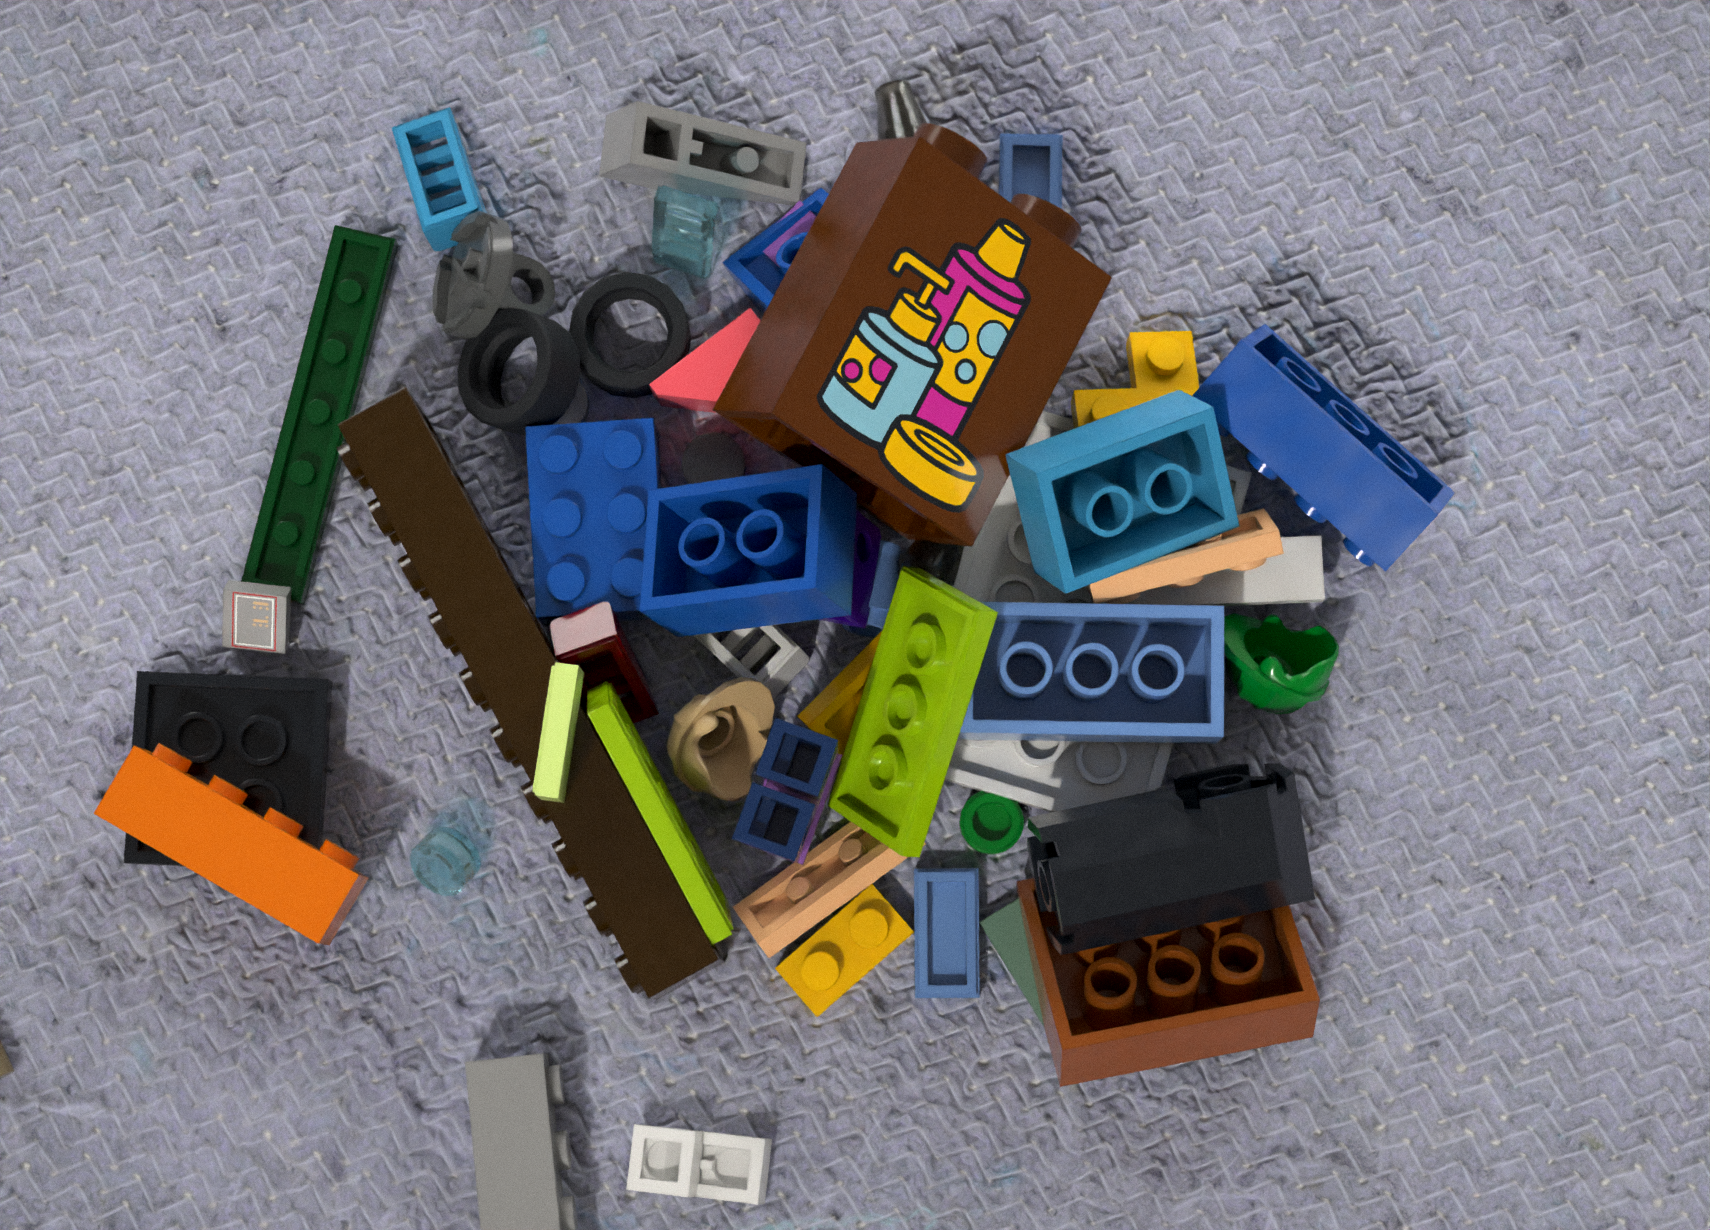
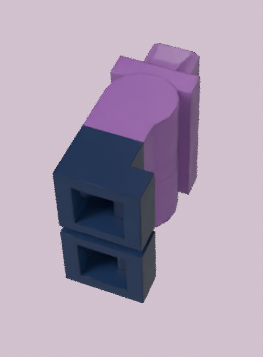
[732,718,842,865]

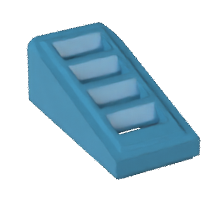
[392,107,487,251]

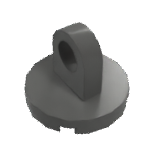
[433,211,555,339]

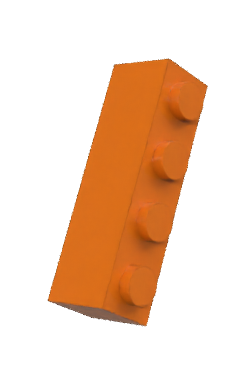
[93,743,369,945]

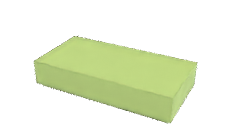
[532,662,584,803]

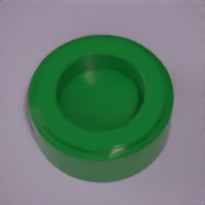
[959,791,1024,855]

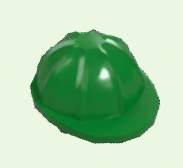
[1224,614,1339,715]

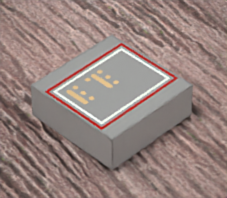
[222,580,292,654]

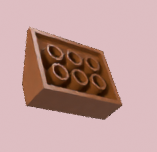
[1016,878,1320,1087]

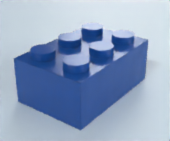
[525,418,662,627]
[640,464,857,637]

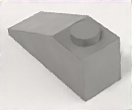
[599,101,807,205]

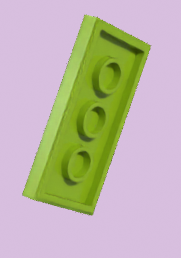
[828,566,998,858]
[587,681,733,945]

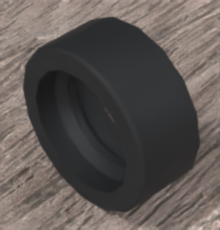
[569,272,691,398]
[457,307,581,435]

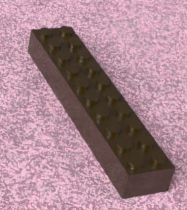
[336,387,724,1000]

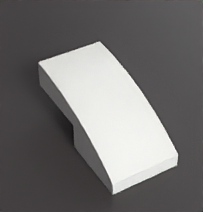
[626,1124,772,1205]

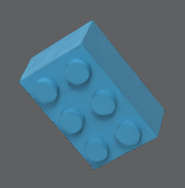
[1005,390,1240,594]

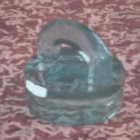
[410,826,481,896]

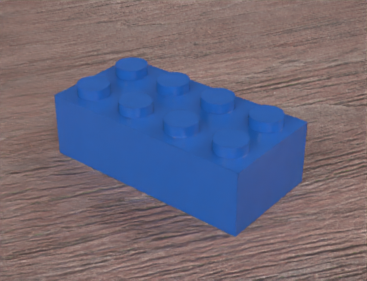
[1192,324,1455,572]

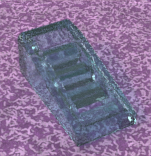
[652,185,725,279]

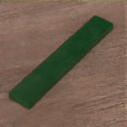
[241,225,399,605]

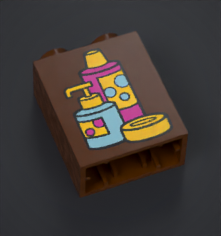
[712,123,1112,547]

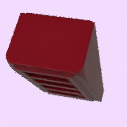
[550,602,659,723]

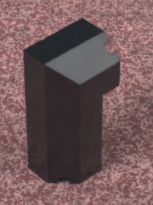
[1027,763,1315,955]

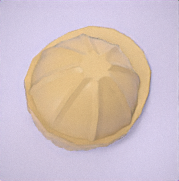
[667,677,775,801]

